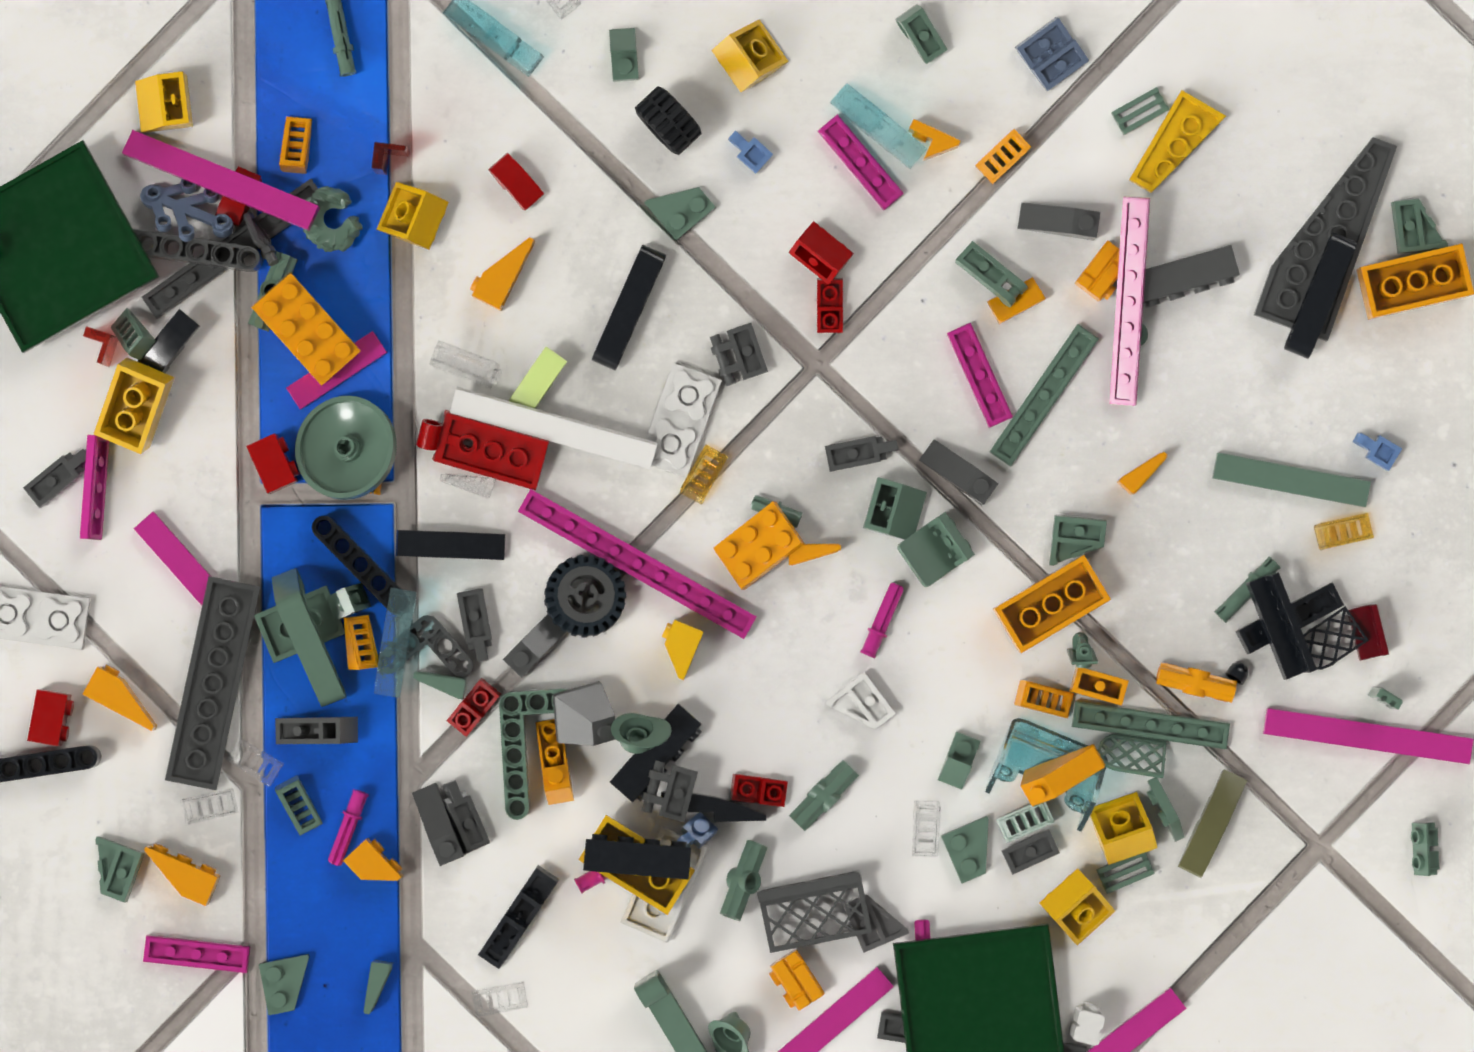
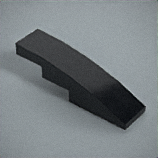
[137,309,200,373]
[396,530,505,560]
[1235,582,1344,654]
[661,791,766,822]
[478,865,560,969]

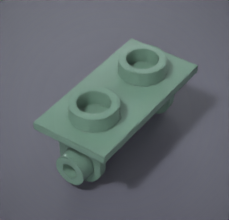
[1067,632,1098,668]
[1411,822,1440,876]

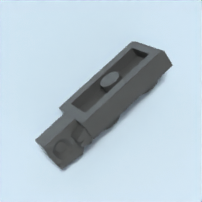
[825,436,898,472]
[23,449,86,508]
[457,588,492,662]
[442,780,490,854]

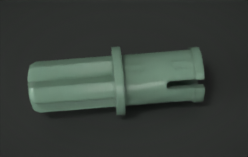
[751,495,803,528]

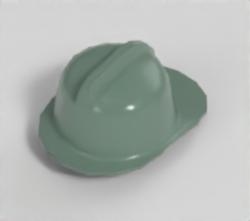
[611,713,672,754]
[708,1012,751,1052]

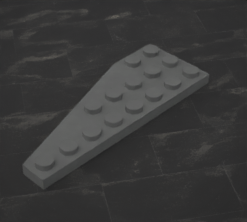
[1254,137,1397,341]

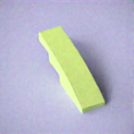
[509,347,567,409]

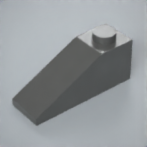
[1017,203,1101,241]
[919,439,999,505]
[503,614,567,678]
[275,717,358,744]
[412,783,466,866]

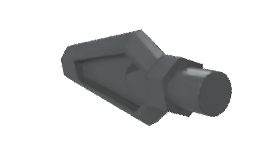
[243,212,279,266]

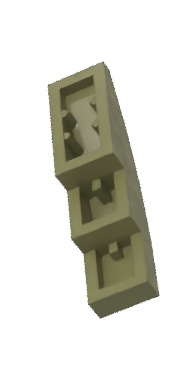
[1178,769,1248,878]

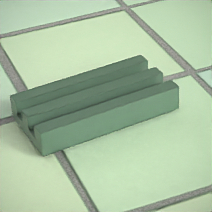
[1111,87,1169,136]
[1368,687,1403,710]
[1096,852,1155,894]

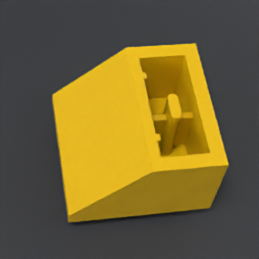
[135,71,193,133]

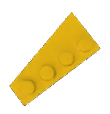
[1129,90,1226,193]

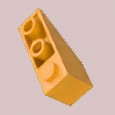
[535,719,574,805]
[144,843,221,906]

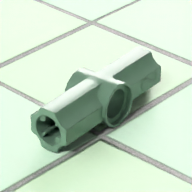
[248,251,298,332]
[789,760,859,831]
[720,840,768,921]

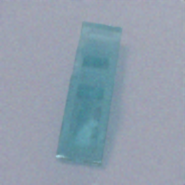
[443,0,544,77]
[830,83,927,169]
[374,588,417,698]

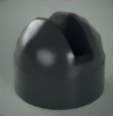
[1225,662,1248,685]

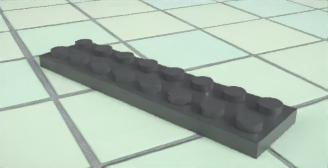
[165,576,260,790]

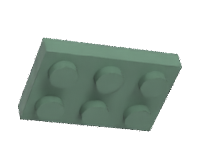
[254,585,345,663]

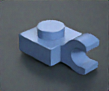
[728,131,773,174]
[1352,433,1402,471]
[677,812,718,849]

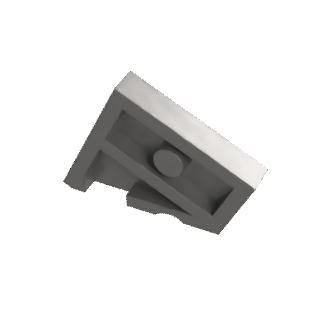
[843,894,909,953]

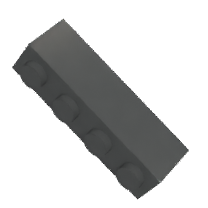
[1143,245,1240,308]

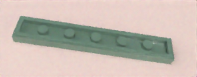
[989,324,1099,467]
[1212,453,1371,507]
[1071,701,1230,750]

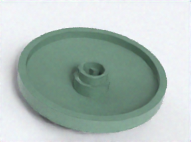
[295,396,397,500]

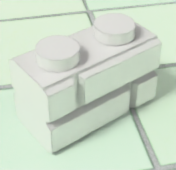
[1069,1002,1105,1046]

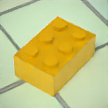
[94,357,175,454]

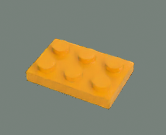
[713,501,805,590]

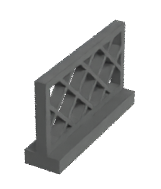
[757,870,872,953]

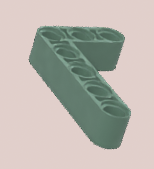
[272,568,347,707]
[499,689,568,820]
[634,970,707,1052]

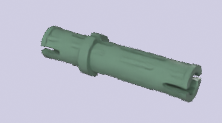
[325,0,356,77]
[1214,556,1281,623]

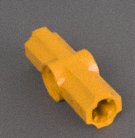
[1155,662,1237,703]

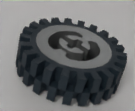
[544,555,626,638]

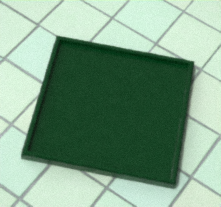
[0,140,160,353]
[893,923,1064,1052]

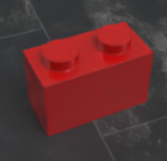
[788,221,854,285]
[246,433,300,494]
[27,689,74,746]

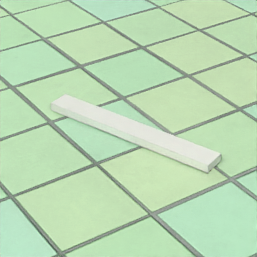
[450,387,658,469]

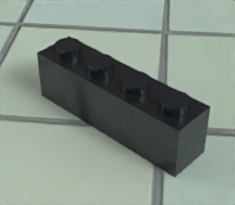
[610,703,702,803]
[583,834,691,880]

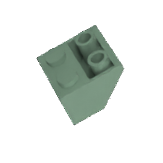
[863,477,927,540]

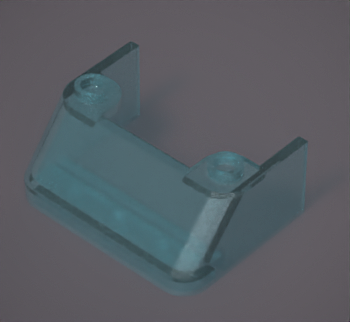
[985,718,1108,832]

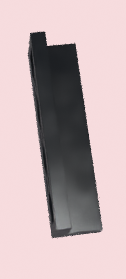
[1246,572,1317,680]

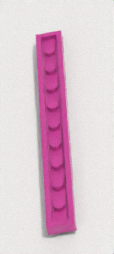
[518,489,757,639]

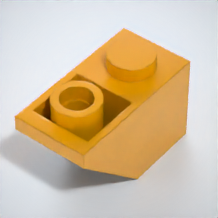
[343,838,403,881]

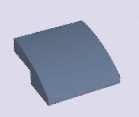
[1015,17,1089,91]

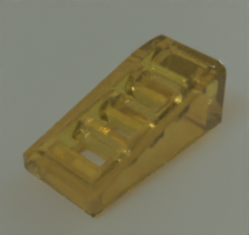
[680,444,728,504]
[1314,513,1374,550]

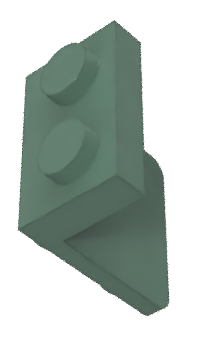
[897,512,975,587]

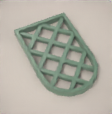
[1098,734,1167,778]

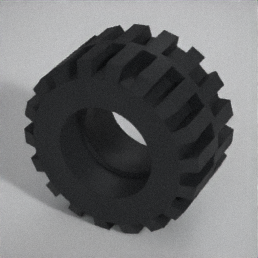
[635,86,702,155]

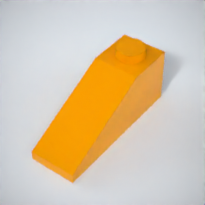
[470,237,535,311]
[83,664,157,731]
[1020,744,1105,807]

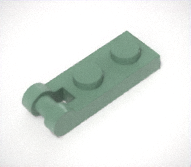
[955,241,1028,307]

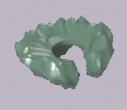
[303,186,362,252]

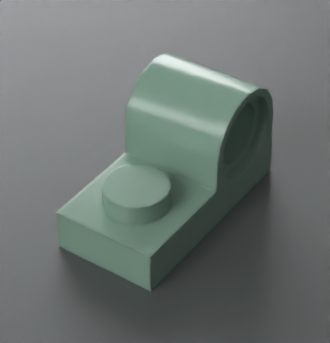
[895,4,948,64]

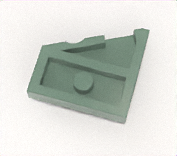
[644,187,716,241]
[1391,199,1448,254]
[1049,515,1107,566]
[1146,777,1185,842]
[941,816,989,884]
[95,836,145,903]
[259,954,310,1015]

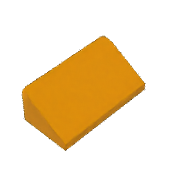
[987,277,1046,324]

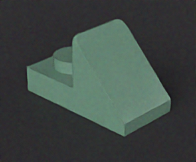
[609,28,639,82]
[327,583,372,620]
[937,732,981,790]

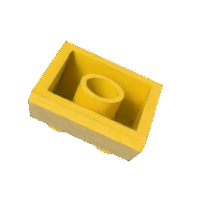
[711,20,789,92]
[376,182,449,250]
[662,620,704,680]
[1088,792,1157,865]
[1039,868,1115,946]

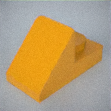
[908,119,961,161]

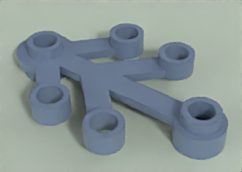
[140,179,233,242]

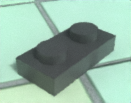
[1001,829,1060,875]

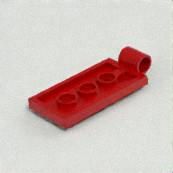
[416,410,550,491]

